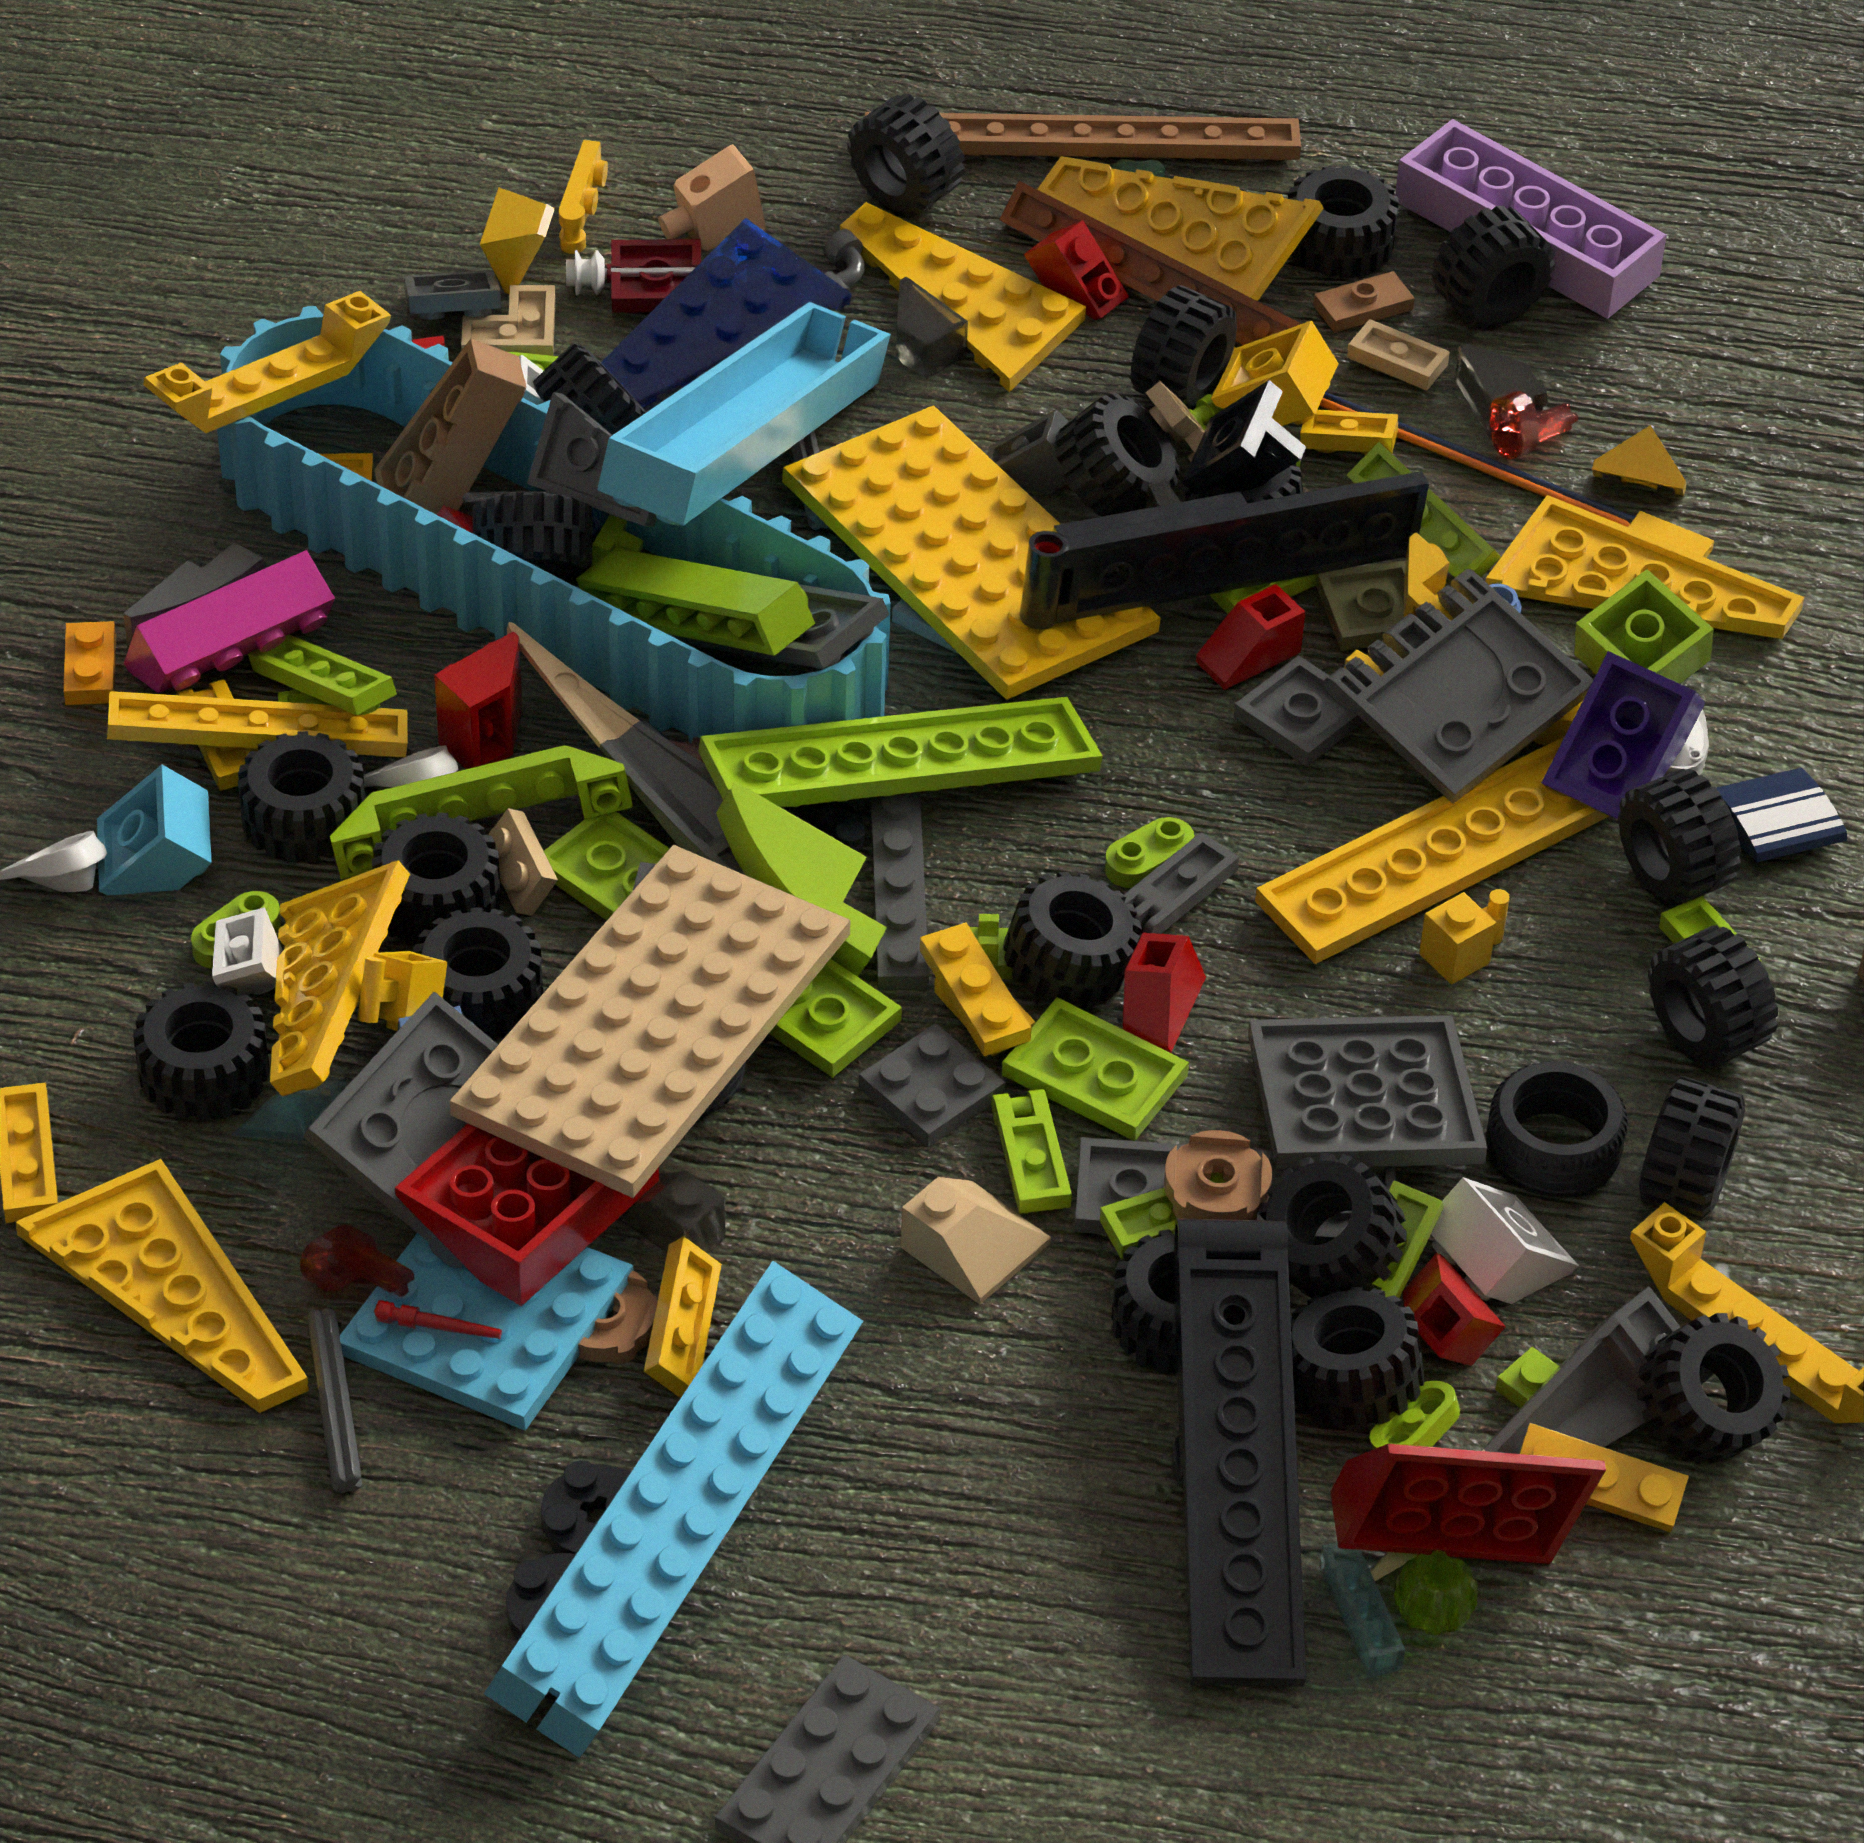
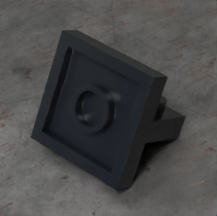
[1182,380,1306,494]

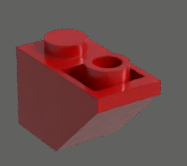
[1024,220,1129,320]
[1196,584,1305,690]
[1123,933,1206,1053]
[1402,1253,1506,1366]

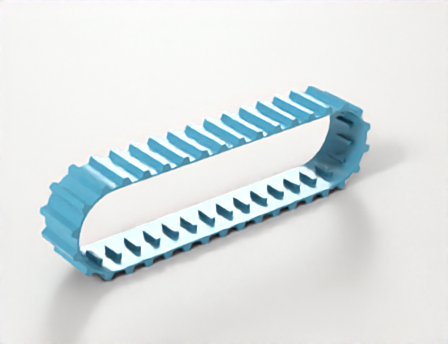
[217,306,891,754]

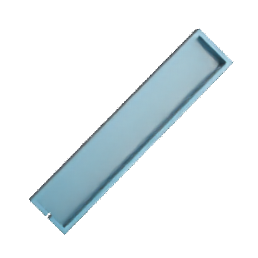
[597,302,891,526]
[483,1261,863,1758]

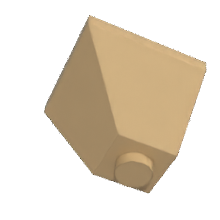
[901,1177,1051,1305]

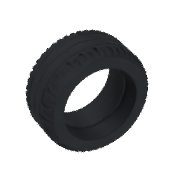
[1486,1061,1628,1198]

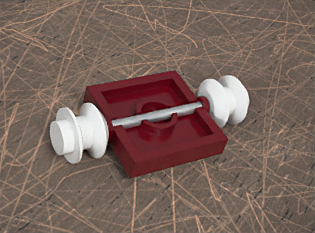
[566,239,747,313]

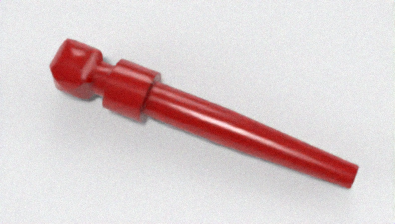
[374,1300,502,1339]

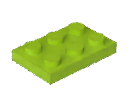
[1002,997,1189,1141]

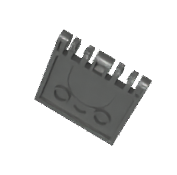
[1324,569,1593,804]
[303,992,498,1268]

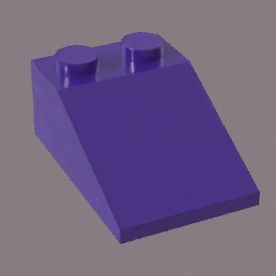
[1541,651,1705,820]

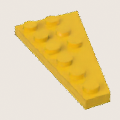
[1037,156,1324,301]
[840,202,1086,392]
[1485,495,1804,639]
[270,860,410,1097]
[15,1159,309,1413]

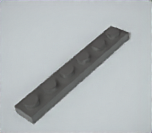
[870,792,929,990]

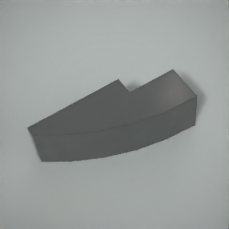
[123,542,264,648]

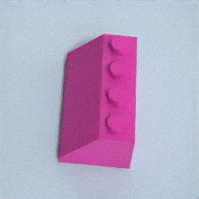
[124,550,335,693]

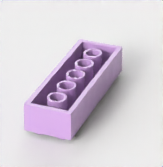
[1395,119,1667,319]

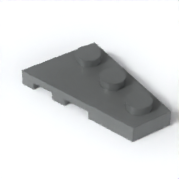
[527,392,657,527]

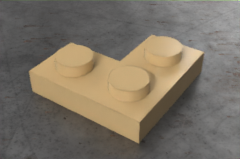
[461,285,556,356]
[1146,381,1205,462]

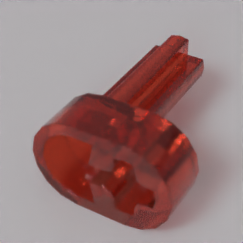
[1489,391,1578,459]
[300,1224,415,1297]

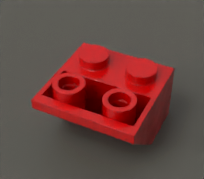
[434,631,523,769]

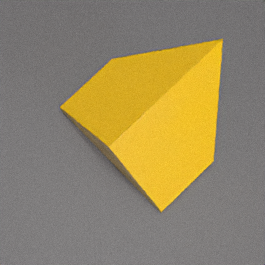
[480,187,555,295]
[1592,425,1686,496]

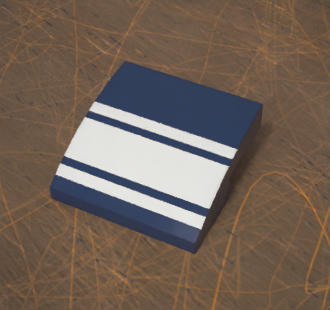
[1716,767,1847,862]

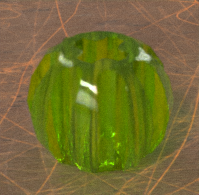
[1394,1550,1478,1636]

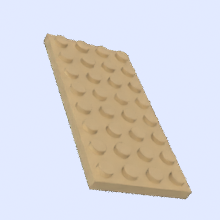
[450,845,850,1198]

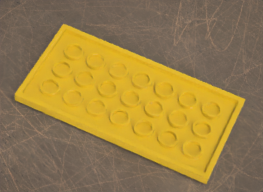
[782,405,1161,700]

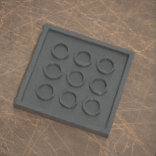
[1248,1015,1487,1170]

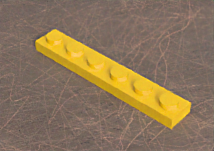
[107,691,408,757]

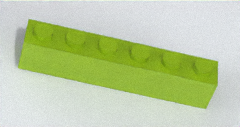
[576,548,815,656]

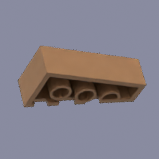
[374,338,527,514]

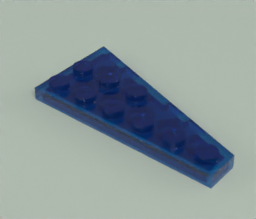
[601,218,852,407]

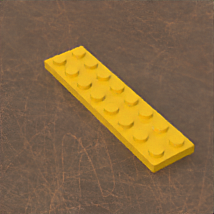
[1255,736,1609,964]

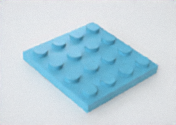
[340,1233,634,1431]

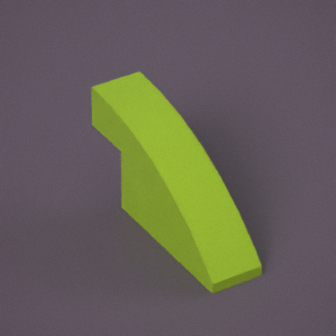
[716,782,887,977]

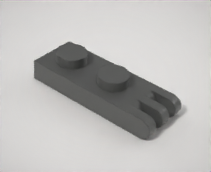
[1124,832,1239,934]

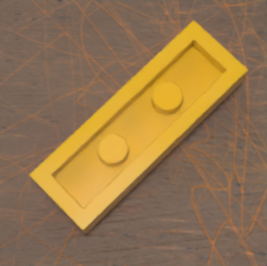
[920,922,1032,1056]
[0,1082,58,1223]
[644,1236,722,1398]
[1519,1423,1689,1532]

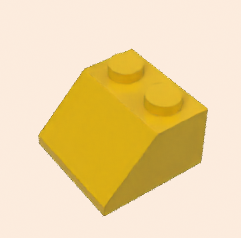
[1211,320,1339,426]

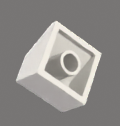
[1431,1177,1579,1304]

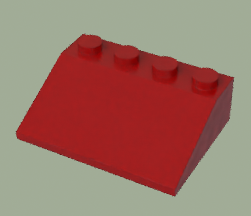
[395,1123,659,1306]
[1330,1444,1606,1564]

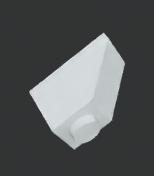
[212,907,283,996]

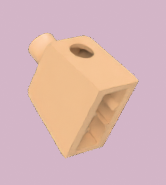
[658,144,766,251]

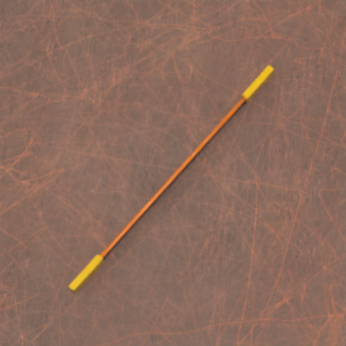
[1230,347,1714,558]

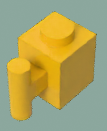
[1419,889,1510,985]
[357,951,447,1031]

